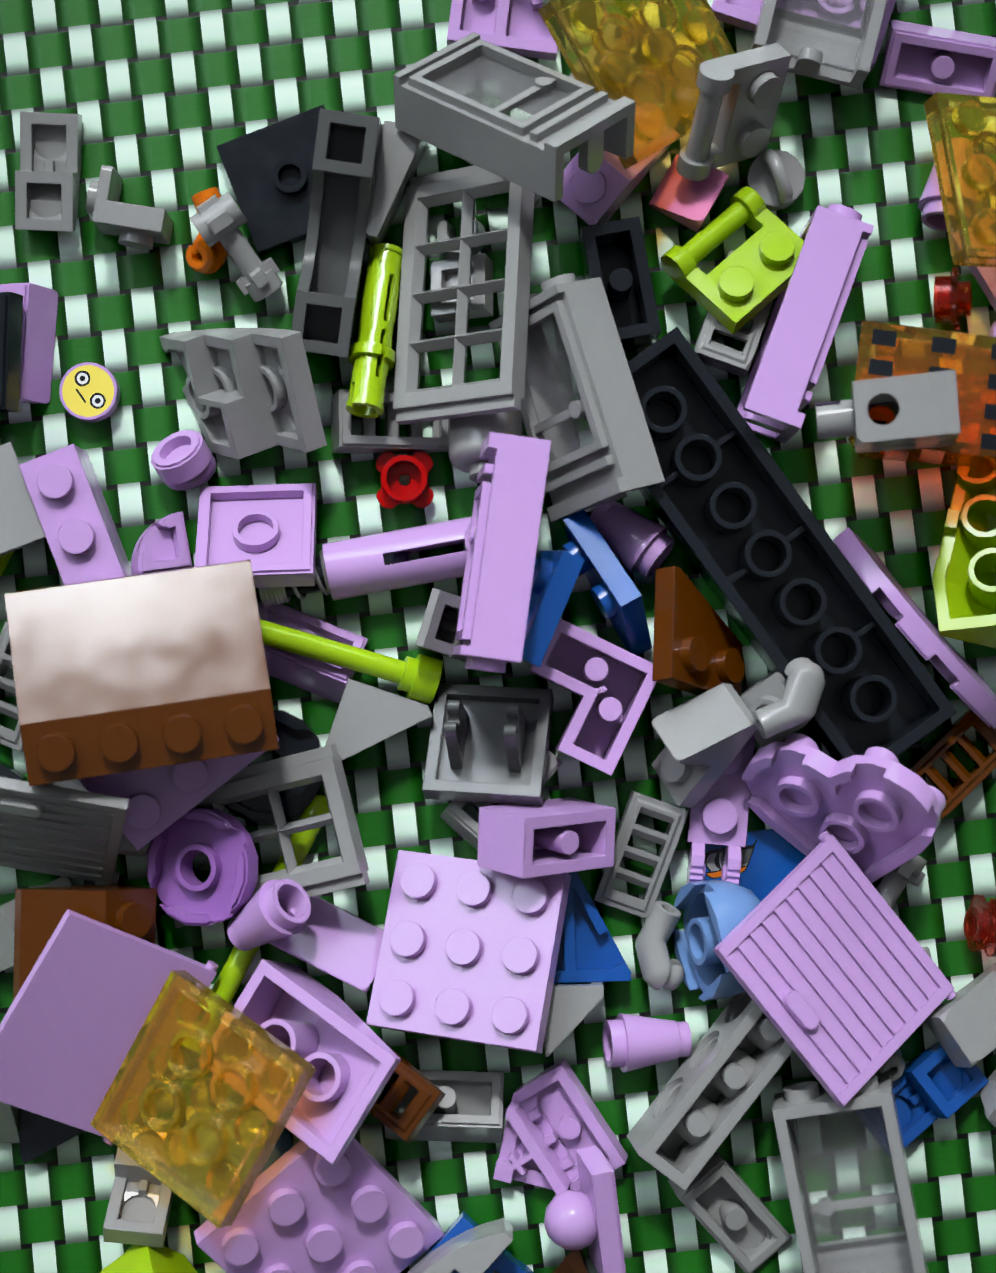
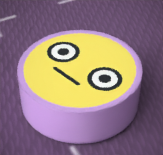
[59,362,121,422]

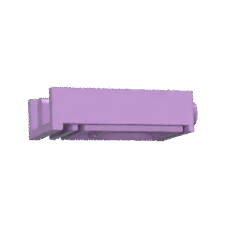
[737,204,874,444]
[453,432,551,673]

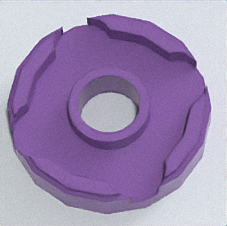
[147,808,258,927]

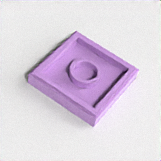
[194,483,317,588]

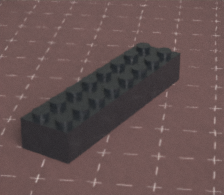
[580,327,957,761]

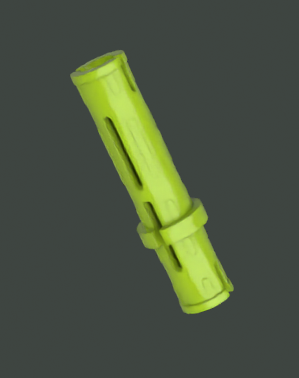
[346,243,402,418]

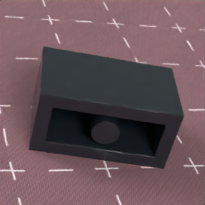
[578,216,661,350]

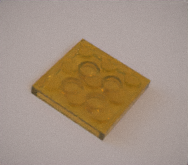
[538,0,735,170]
[90,970,316,1228]

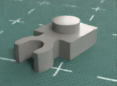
[431,217,493,323]

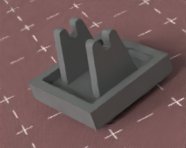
[422,683,554,806]

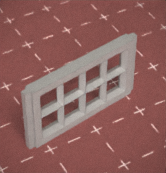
[393,165,535,425]

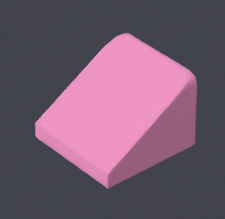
[648,154,730,233]

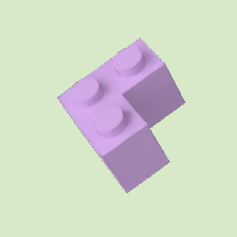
[529,619,656,776]

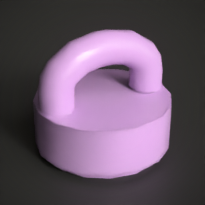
[151,430,217,491]

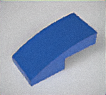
[854,1042,988,1155]

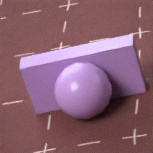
[544,1145,626,1273]

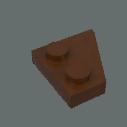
[652,566,745,696]

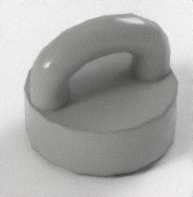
[745,149,805,211]

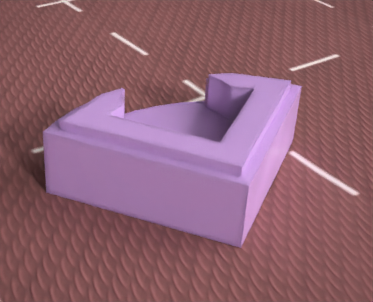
[131,511,193,576]

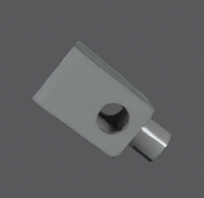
[815,370,961,453]

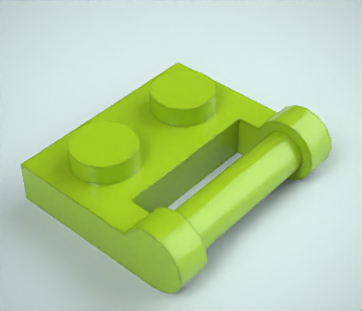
[661,186,804,335]

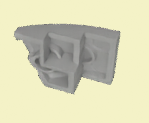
[160,328,327,460]

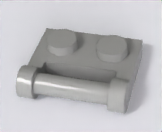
[676,43,792,181]

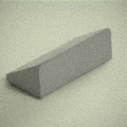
[385,1070,504,1143]

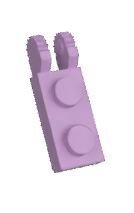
[685,735,755,885]

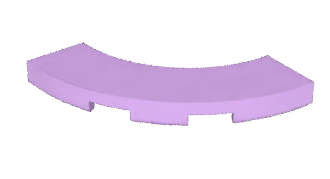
[833,527,996,729]

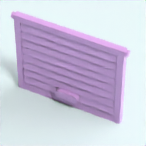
[713,831,956,1106]
[0,909,218,1145]

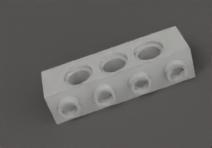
[627,991,793,1190]

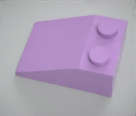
[201,959,401,1164]

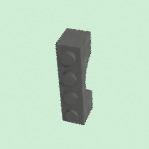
[291,108,381,358]

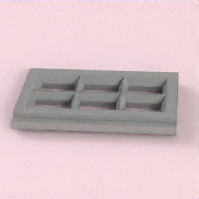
[170,744,370,928]

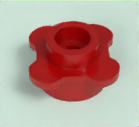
[376,451,434,509]

